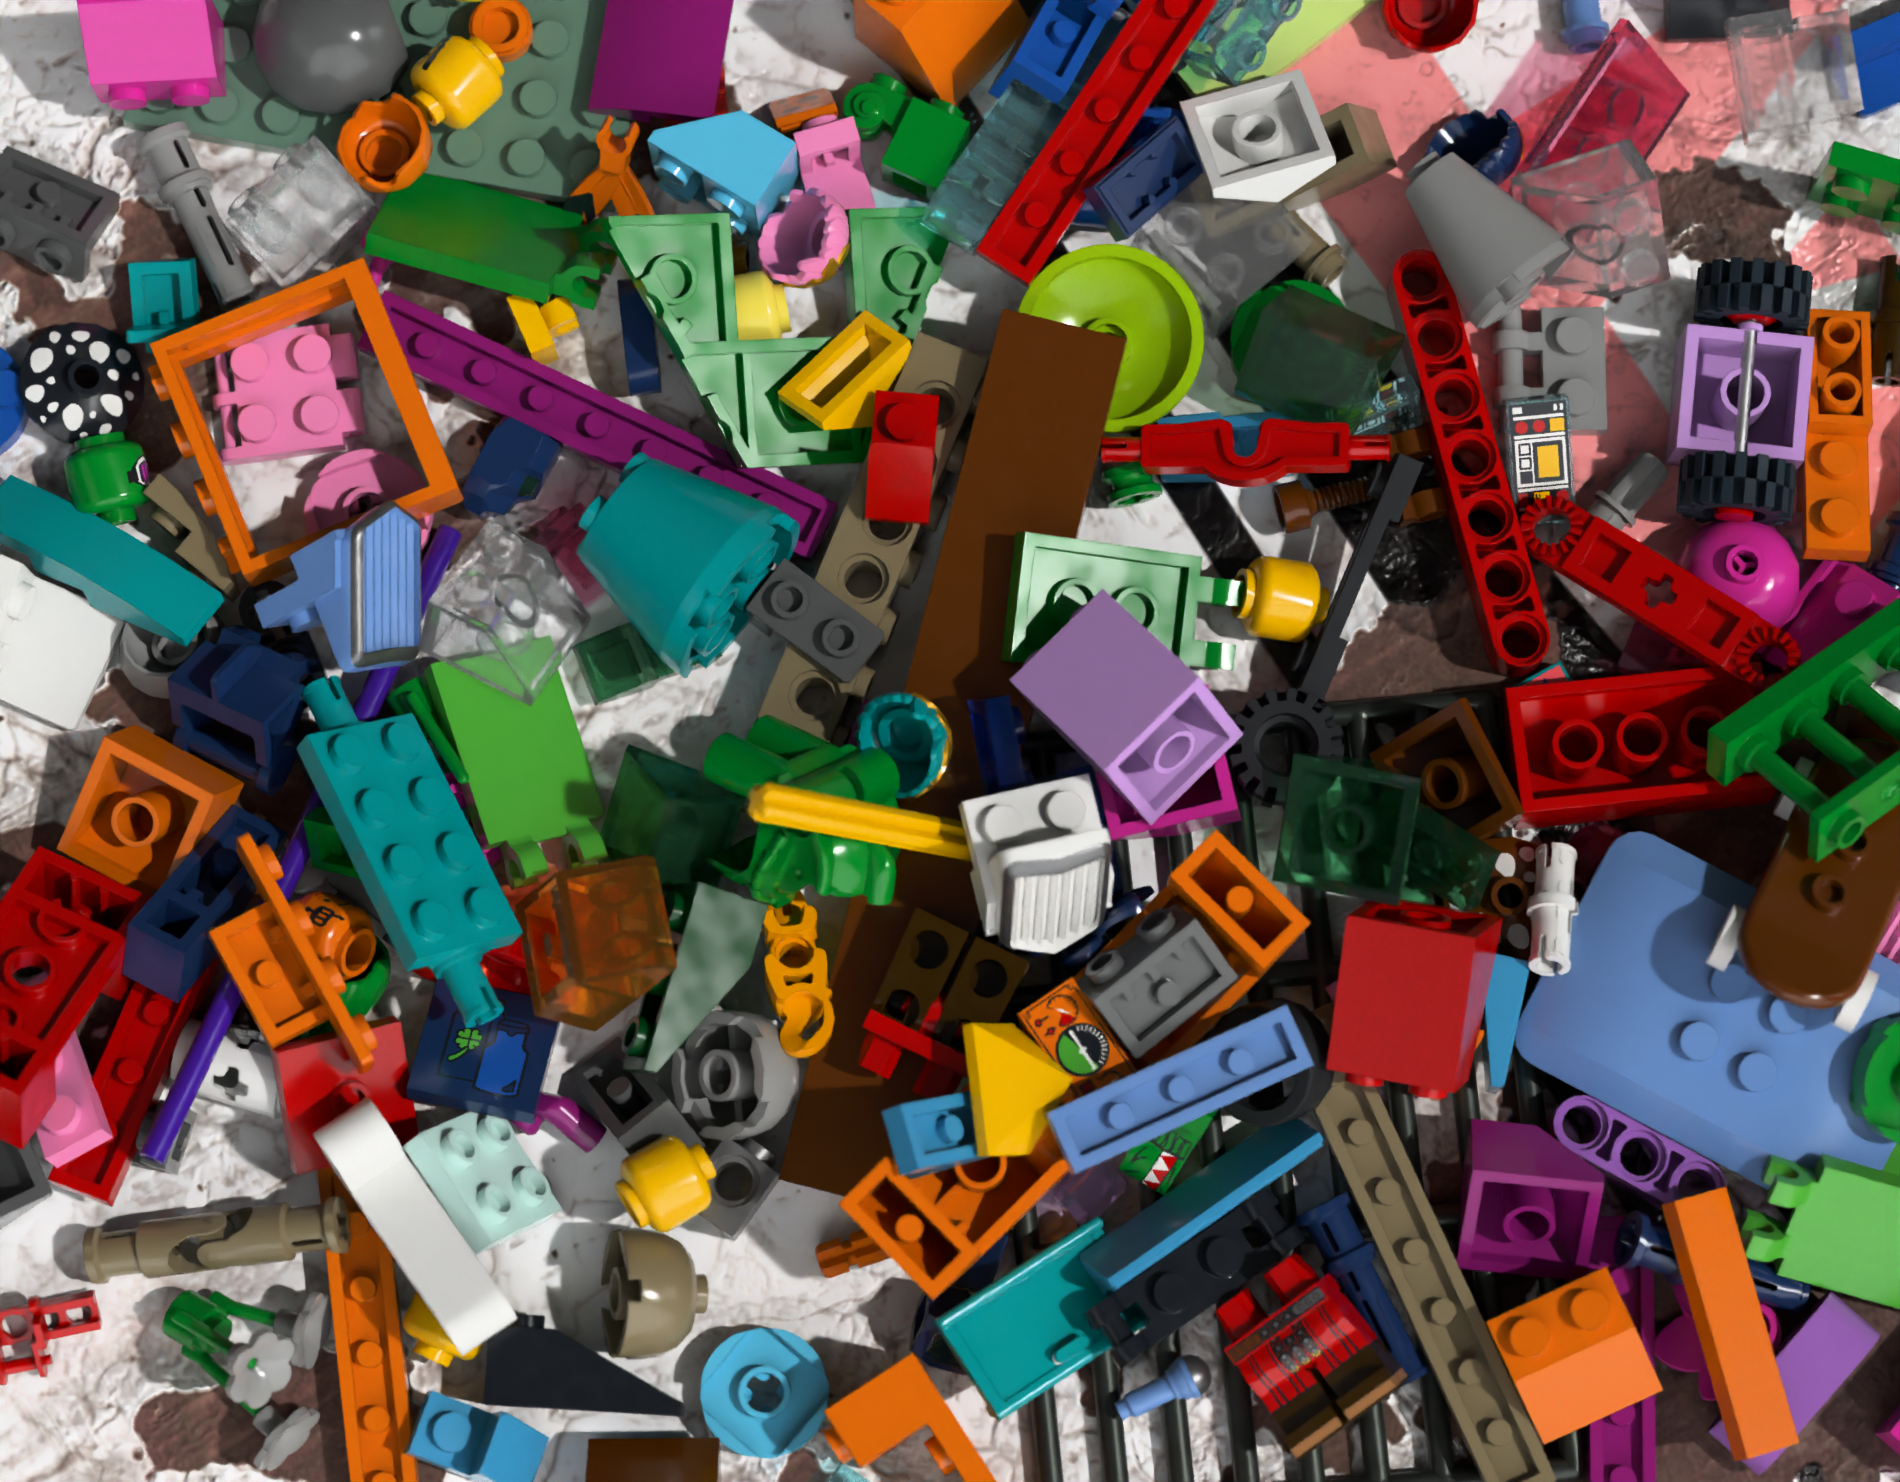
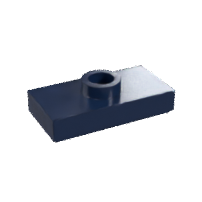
[1082,115,1204,242]

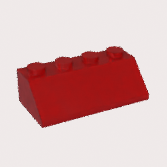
[1504,661,1778,830]

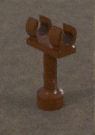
[1272,427,1450,535]

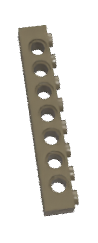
[724,331,989,814]

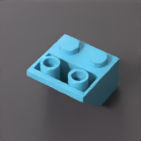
[647,110,800,238]

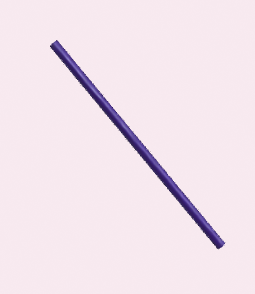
[139,525,462,1165]

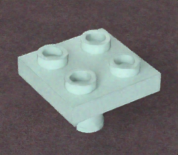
[403,1111,562,1255]

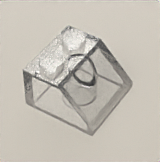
[1510,138,1671,299]
[418,520,591,706]

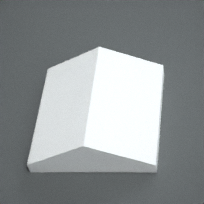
[1179,69,1336,202]

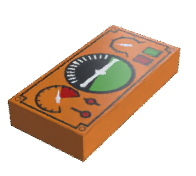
[1016,977,1137,1100]

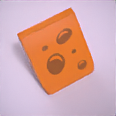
[769,88,838,140]

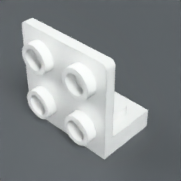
[0,554,126,731]

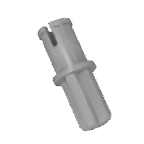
[1560,452,1669,541]

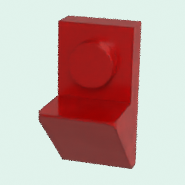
[865,390,940,525]

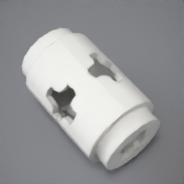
[170,1019,289,1119]

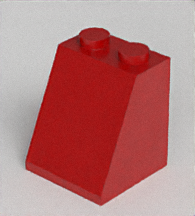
[1326,895,1503,1099]

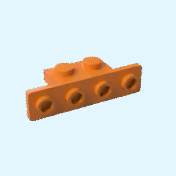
[208,832,378,1075]

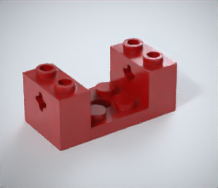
[0,846,151,1150]

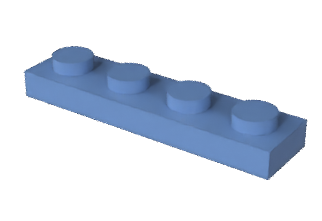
[1044,1005,1314,1175]

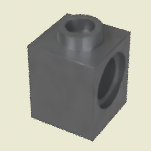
[699,1137,779,1241]

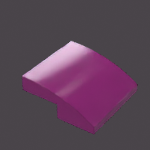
[588,0,734,123]

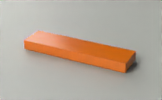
[1661,1186,1799,1461]

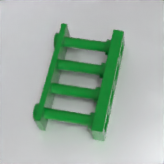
[1706,598,1900,863]

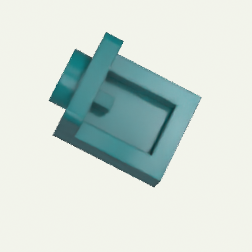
[126,258,201,353]

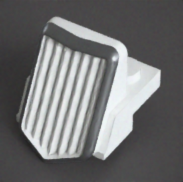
[958,773,1114,954]

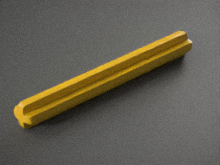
[747,783,972,862]

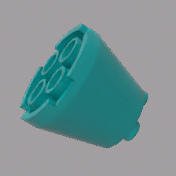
[576,452,800,678]

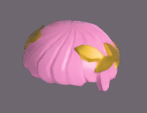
[756,188,850,288]

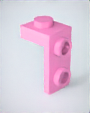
[793,115,876,268]

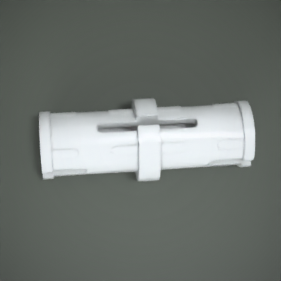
[1526,842,1579,976]

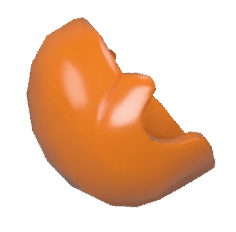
[335,93,433,193]

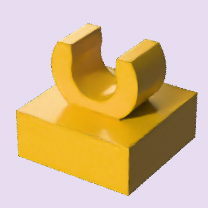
[506,295,580,365]

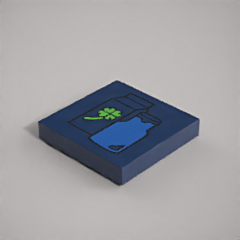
[407,978,563,1124]

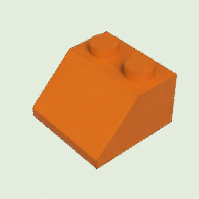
[57,725,244,897]
[1486,1267,1663,1445]

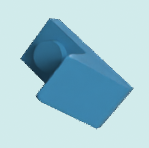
[882,1091,987,1179]
[404,1390,549,1482]

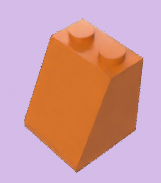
[853,0,1029,107]

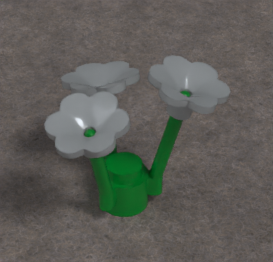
[162,1290,332,1471]

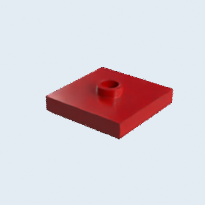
[271,1016,419,1175]

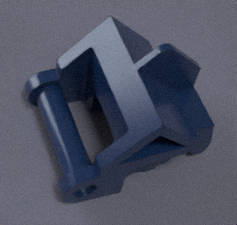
[167,625,319,796]

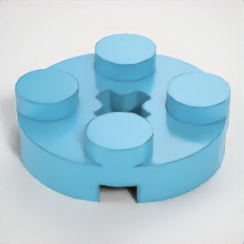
[700,1328,830,1459]

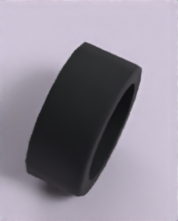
[1208,998,1335,1127]

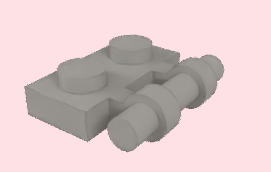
[1491,307,1608,436]

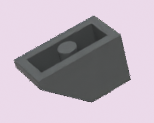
[568,1036,706,1155]

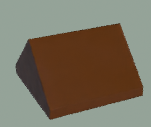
[1369,697,1525,868]

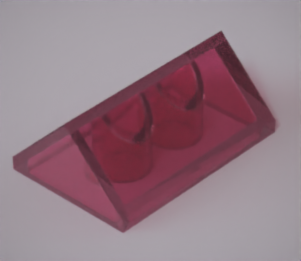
[1508,18,1691,245]

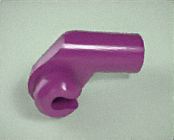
[508,1092,607,1153]

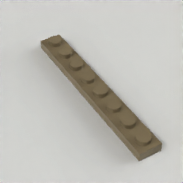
[1296,1001,1557,1482]

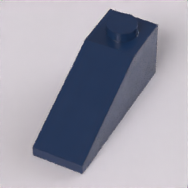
[122,804,288,1003]

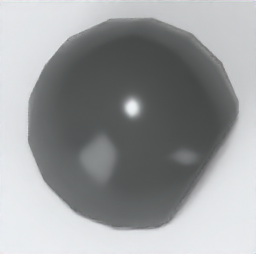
[252,0,410,114]

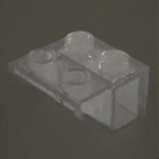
[223,135,379,292]

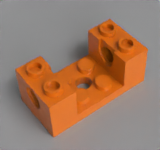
[821,1353,997,1482]

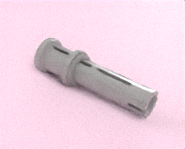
[135,121,258,311]

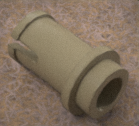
[1266,209,1347,288]

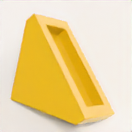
[777,310,912,431]
[962,1023,1073,1157]

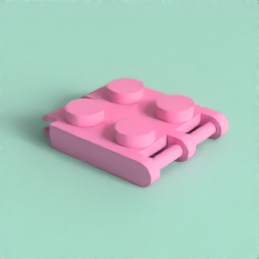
[212,323,367,466]

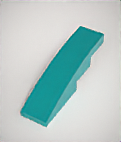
[0,475,225,647]

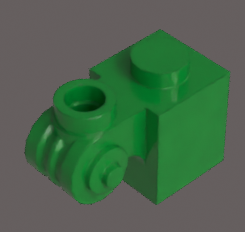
[843,73,970,205]

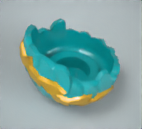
[854,692,952,799]

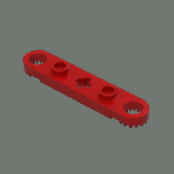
[1520,495,1802,694]

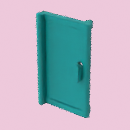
[933,1216,1144,1421]

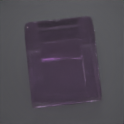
[1052,1159,1128,1226]

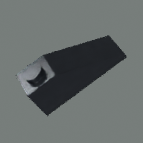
[483,1314,685,1417]

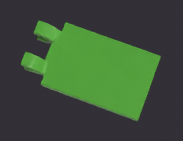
[423,636,608,890]
[1738,1153,1900,1309]

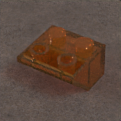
[515,855,678,1032]

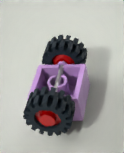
[1665,257,1815,526]

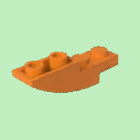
[1797,309,1873,562]

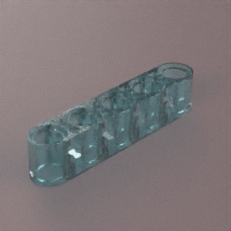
[920,7,1132,257]

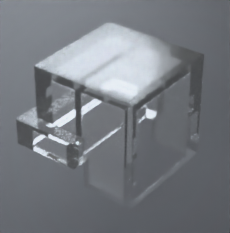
[1723,8,1864,145]

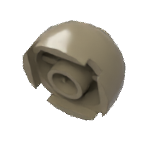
[601,1228,708,1359]

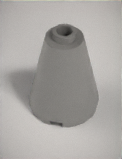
[1405,151,1576,330]

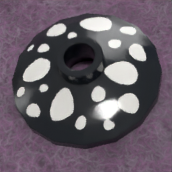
[18,322,145,445]

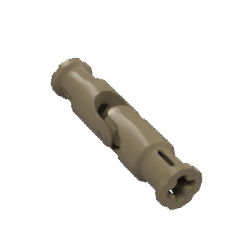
[83,1196,351,1284]

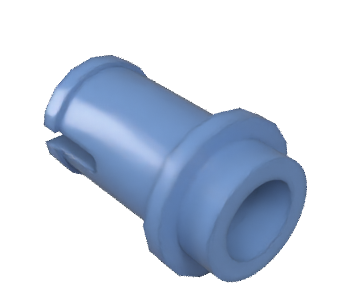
[1560,0,1610,54]

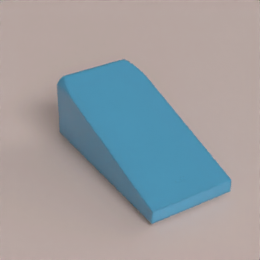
[1480,954,1529,1094]

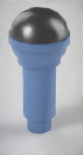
[1115,1354,1212,1420]

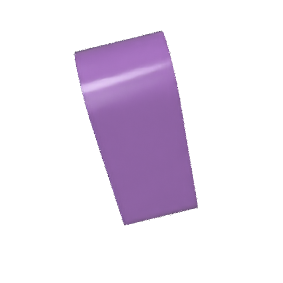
[1546,1095,1727,1211]
[1708,1290,1881,1476]

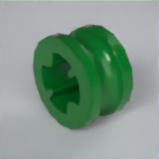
[1101,462,1163,508]

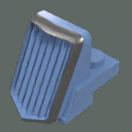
[254,500,422,673]

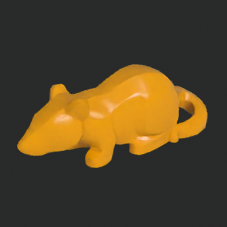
[761,891,835,1058]

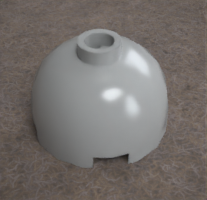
[671,1010,799,1141]

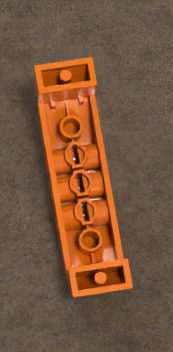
[838,829,1311,1300]

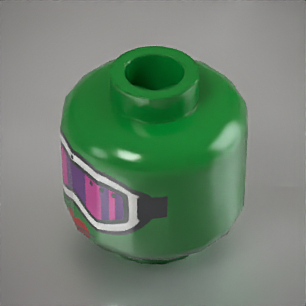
[63,432,151,526]

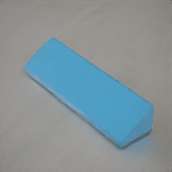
[1079,1118,1324,1296]

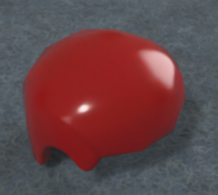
[1379,0,1479,53]

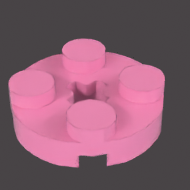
[304,449,433,553]

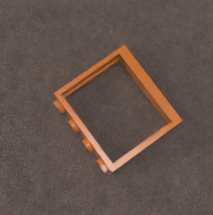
[148,257,464,588]

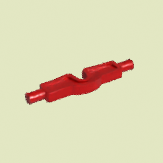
[1101,418,1391,488]

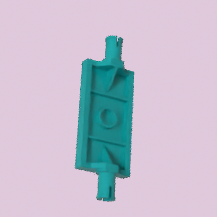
[296,675,523,1028]

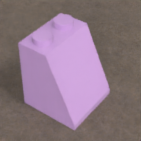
[1010,589,1244,825]

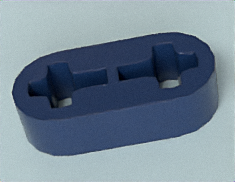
[617,278,662,396]

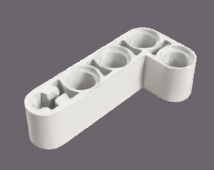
[312,1097,518,1357]

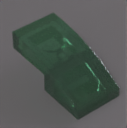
[572,622,723,706]

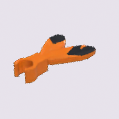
[563,114,655,226]

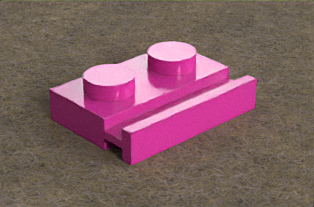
[1755,560,1900,672]

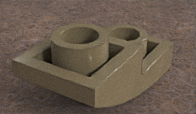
[143,473,241,602]

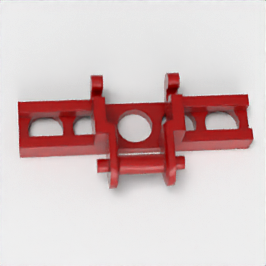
[0,1290,102,1386]

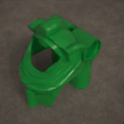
[703,715,901,909]

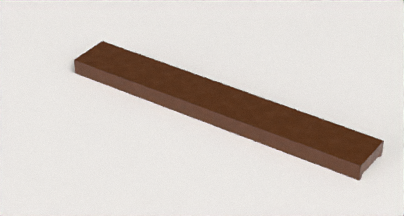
[778,308,1127,1197]

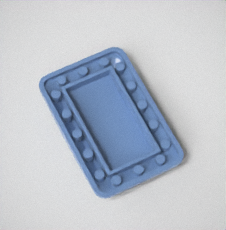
[1514,831,1900,1191]

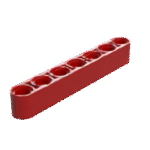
[1387,249,1550,678]

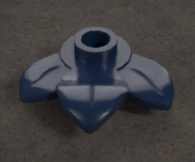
[1050,886,1155,970]

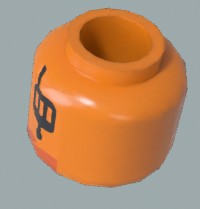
[298,890,376,982]

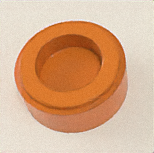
[469,0,534,63]

